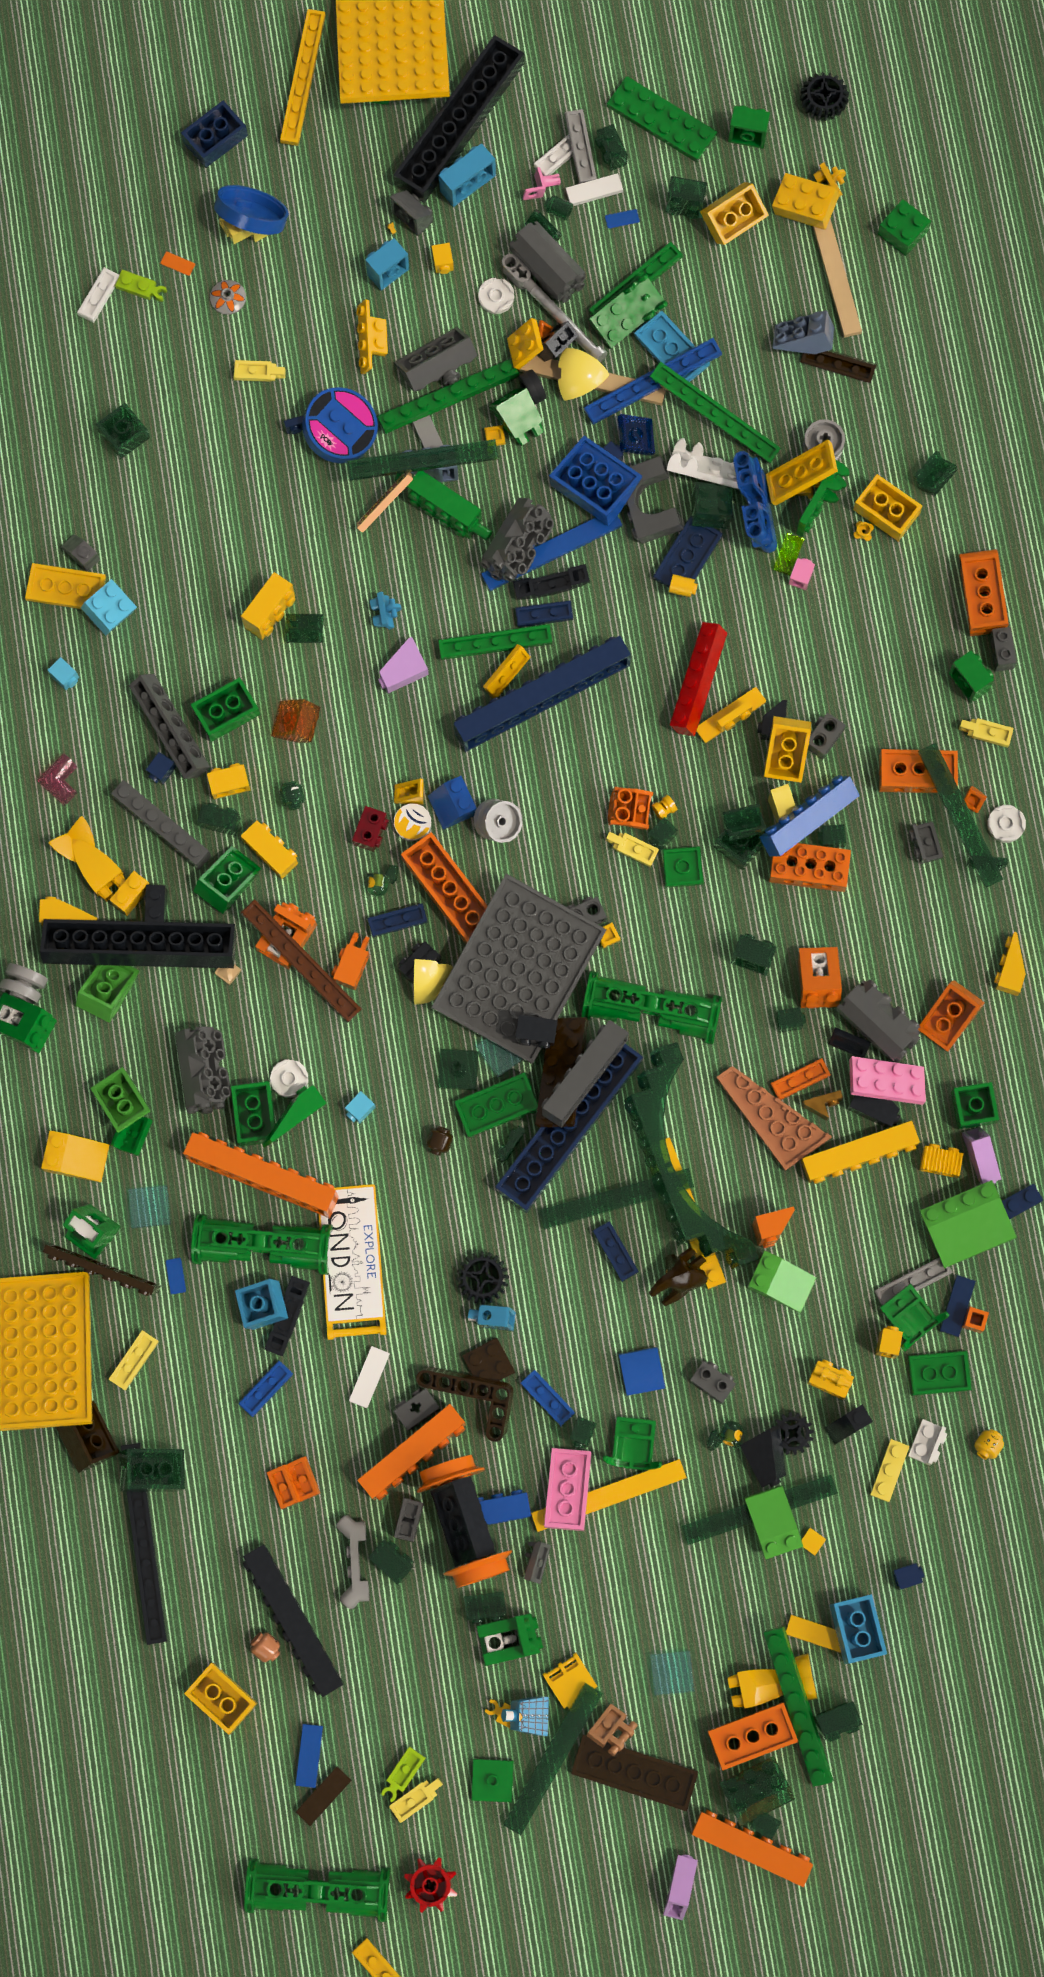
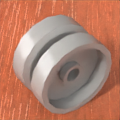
[803,419,845,461]
[473,799,523,843]
[0,963,48,1005]

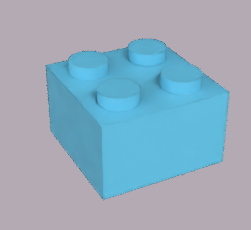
[80,579,137,636]

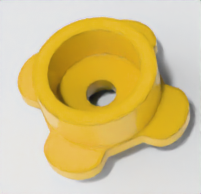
[853,521,874,541]

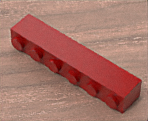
[670,622,727,736]

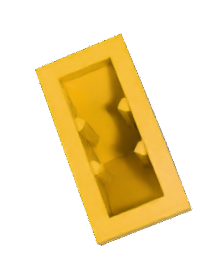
[394,778,424,805]

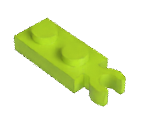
[115,270,167,302]
[381,1746,426,1802]

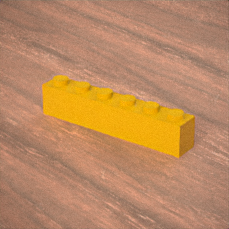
[801,1121,920,1184]

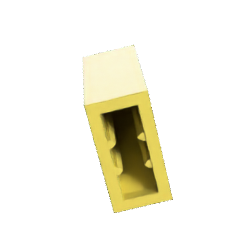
[768,784,796,823]

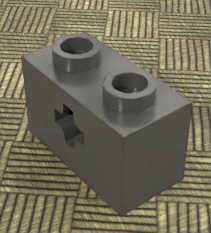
[394,1388,440,1432]

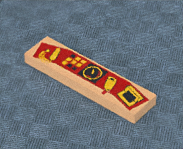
[357,470,413,532]

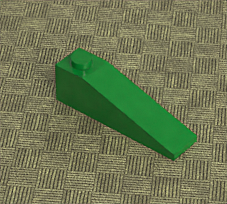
[262,1085,327,1148]

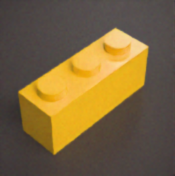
[241,821,298,879]

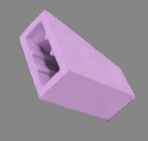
[378,637,429,693]
[962,1127,1001,1184]
[663,1855,698,1920]

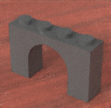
[625,456,684,544]

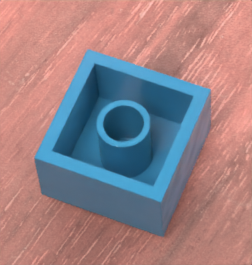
[365,238,409,290]
[235,1279,288,1330]

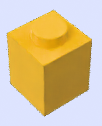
[432,243,454,274]

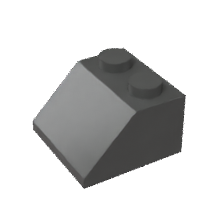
[390,190,433,236]

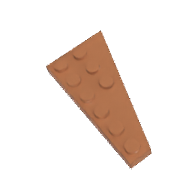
[716,1066,832,1171]

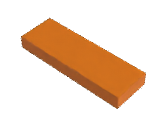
[770,1058,831,1100]

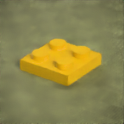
[507,318,544,370]

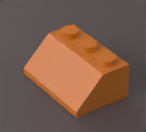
[752,1206,795,1248]

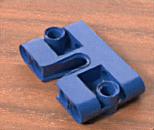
[733,451,777,553]

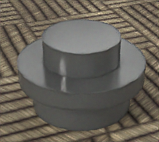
[443,370,461,386]

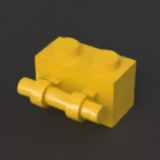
[807,1359,854,1400]

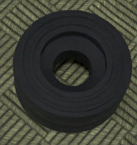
[518,369,546,405]

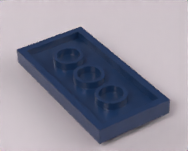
[653,516,723,597]

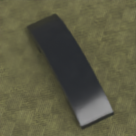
[513,564,590,600]
[264,1276,310,1356]

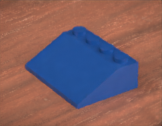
[549,436,642,526]

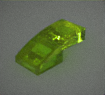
[773,533,804,576]

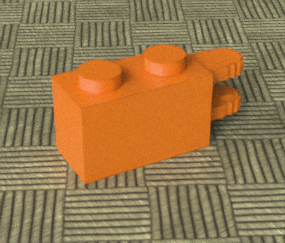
[331,932,370,990]

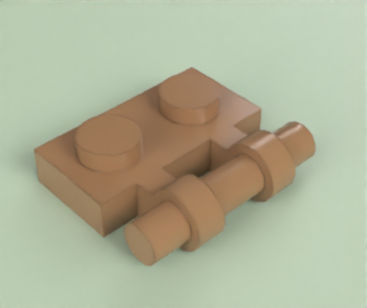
[587,1704,638,1756]

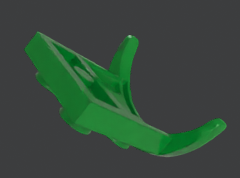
[879,1283,949,1351]
[603,1417,662,1470]

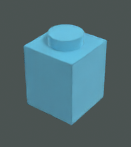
[48,657,79,690]
[345,1091,376,1124]

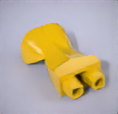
[48,816,126,902]
[727,1653,818,1709]

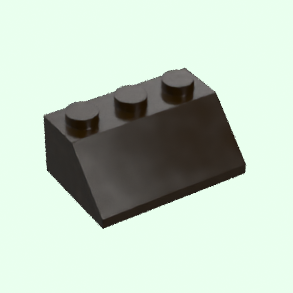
[56,1400,120,1473]

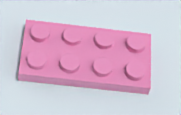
[849,1056,926,1105]
[544,1448,592,1531]

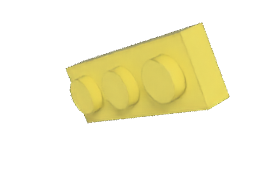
[109,1330,159,1391]
[870,1439,910,1502]

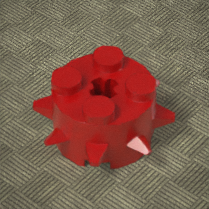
[404,1857,457,1913]

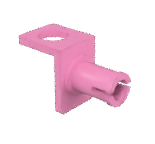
[523,167,561,200]

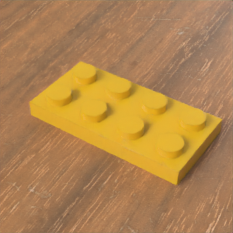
[766,439,838,506]
[25,563,106,609]

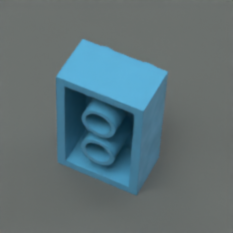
[439,143,496,207]
[829,1594,887,1664]

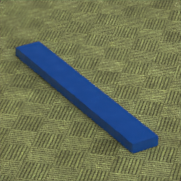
[584,338,722,425]
[481,516,622,591]

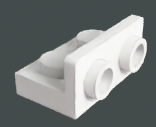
[908,1419,947,1466]

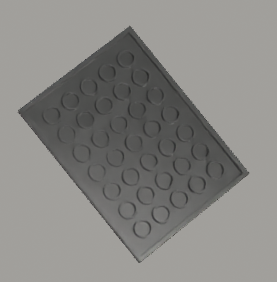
[431,874,607,1064]

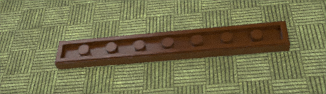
[240,899,361,1023]

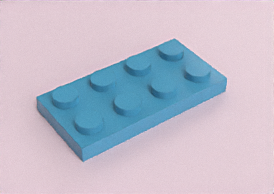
[634,311,710,382]

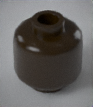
[426,1126,453,1156]

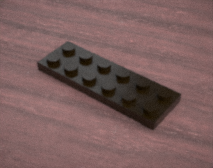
[535,1017,588,1127]
[43,1244,161,1296]
[571,1734,698,1811]

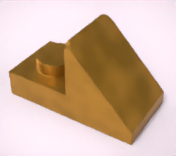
[802,1090,843,1120]

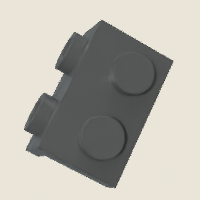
[908,821,943,864]

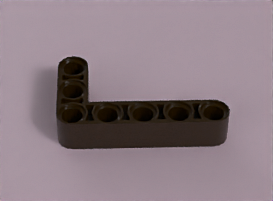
[416,1367,514,1442]

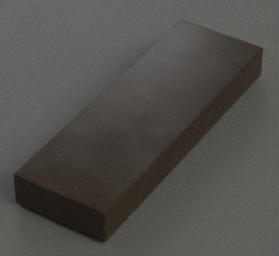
[296,1766,352,1826]

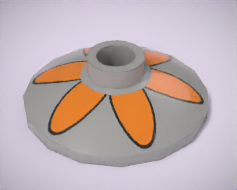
[210,280,246,314]

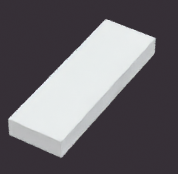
[534,135,573,176]
[566,173,623,207]
[77,267,119,323]
[349,1346,390,1408]

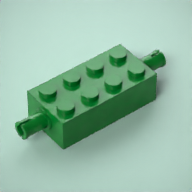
[395,469,493,541]

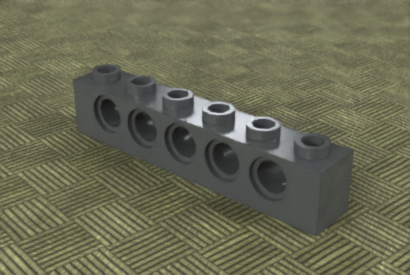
[129,674,210,779]

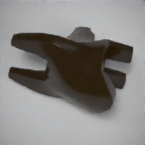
[649,1247,707,1306]

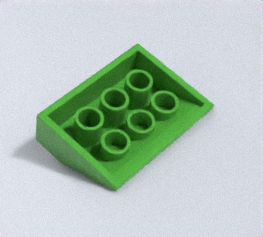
[920,1180,1017,1269]

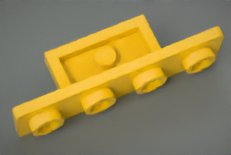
[356,299,388,374]
[696,687,766,743]

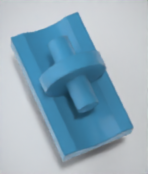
[370,592,402,629]

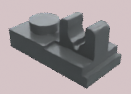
[524,1541,551,1584]

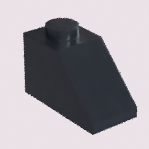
[757,700,787,740]

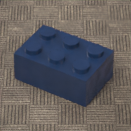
[181,100,248,168]

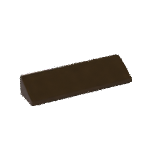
[800,350,877,383]

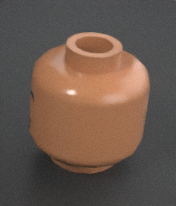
[250,1632,280,1662]

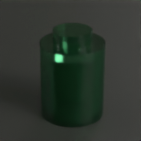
[544,195,573,221]

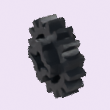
[772,1412,814,1455]

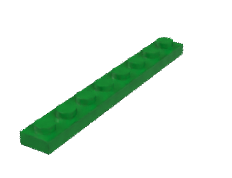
[377,359,519,434]
[650,362,781,464]
[764,1626,833,1787]

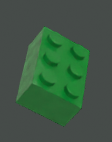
[191,677,260,742]
[231,1081,278,1147]

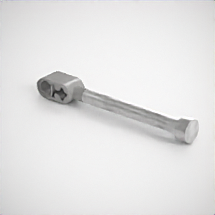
[502,254,607,362]

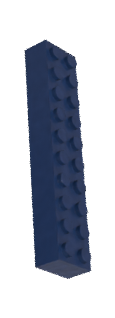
[454,636,631,752]
[495,1044,643,1214]

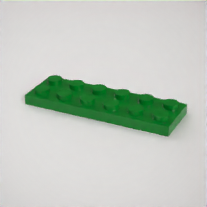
[607,76,717,162]

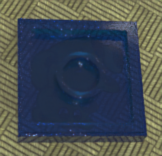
[617,414,655,456]

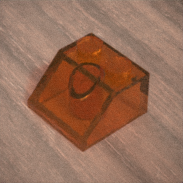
[271,699,320,743]

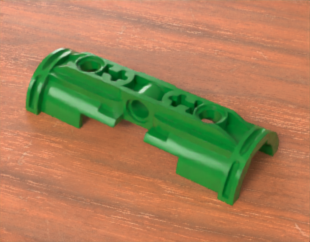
[581,971,722,1045]
[191,1214,333,1275]
[245,1858,391,1922]

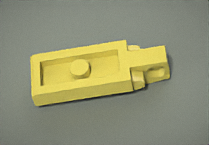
[234,360,286,382]
[959,718,1014,748]
[606,832,659,867]
[389,1778,443,1823]

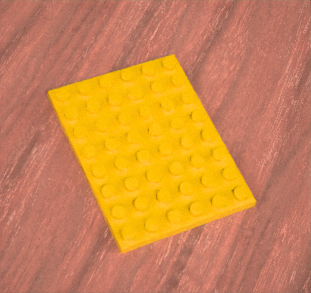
[336,0,450,104]
[0,1272,92,1431]

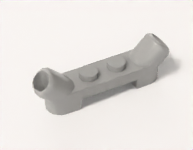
[336,1515,370,1610]

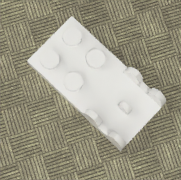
[667,438,739,489]

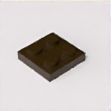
[463,1338,515,1391]

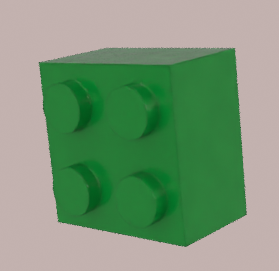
[728,105,770,149]
[878,199,931,256]
[949,650,994,703]
[951,1082,999,1130]

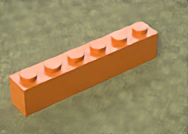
[691,1810,813,1887]

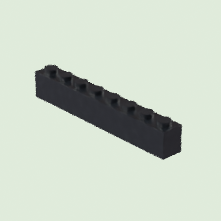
[242,1544,344,1697]

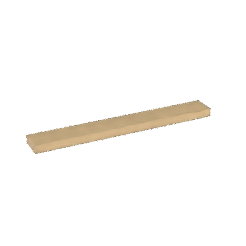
[812,219,862,338]
[519,355,666,406]

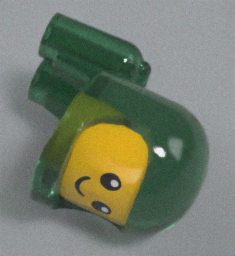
[366,865,398,897]
[706,1421,744,1451]

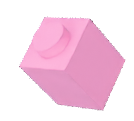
[789,558,815,590]

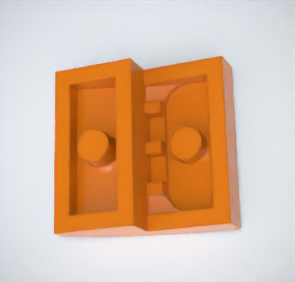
[267,1457,320,1509]

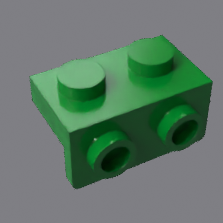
[111,1117,153,1156]

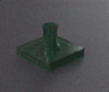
[438,1049,479,1091]

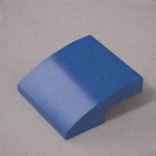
[619,1347,665,1396]

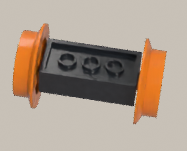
[417,1455,512,1588]

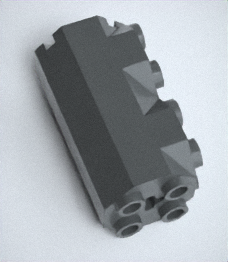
[509,221,586,303]
[480,498,554,582]
[836,979,920,1063]
[175,1027,231,1114]

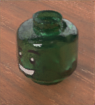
[279,781,305,810]

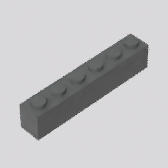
[111,780,211,870]
[541,1020,629,1128]

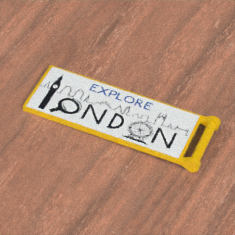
[319,1184,387,1340]

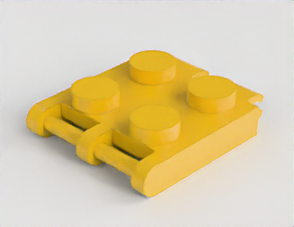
[542,1652,598,1713]

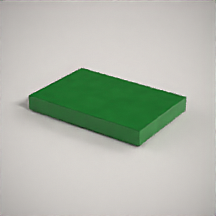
[908,1351,972,1396]

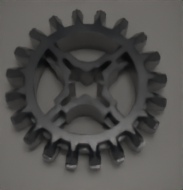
[800,72,849,121]
[456,1251,509,1305]

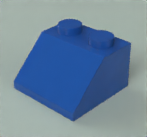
[427,776,477,830]

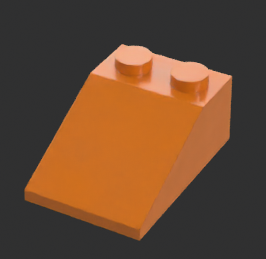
[918,980,985,1052]

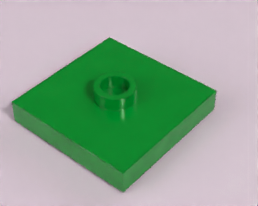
[662,846,704,888]
[472,1759,514,1802]

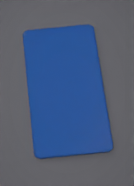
[605,209,640,228]
[166,1258,186,1294]

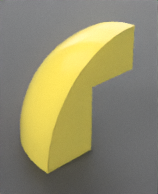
[219,218,268,244]
[558,348,609,401]
[414,959,453,1005]

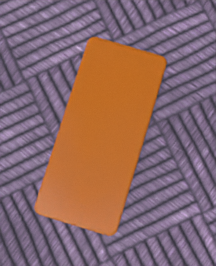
[161,252,195,276]

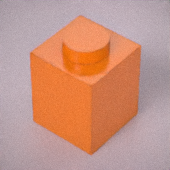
[962,1307,989,1334]

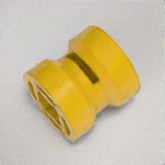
[651,795,678,821]

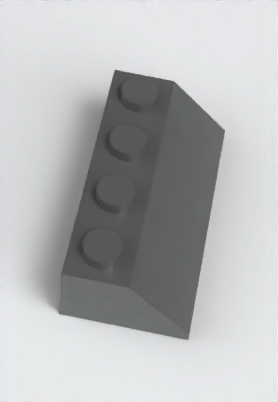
[394,327,478,392]

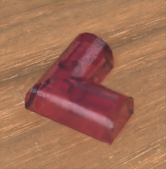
[37,753,77,806]

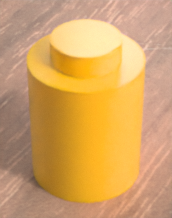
[669,574,698,598]

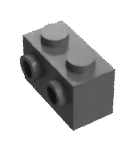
[689,1361,736,1405]

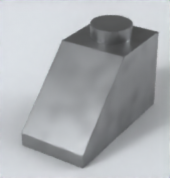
[61,534,100,572]

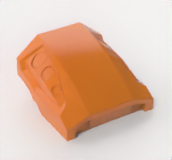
[607,787,653,830]

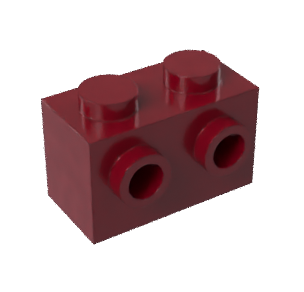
[352,806,389,852]

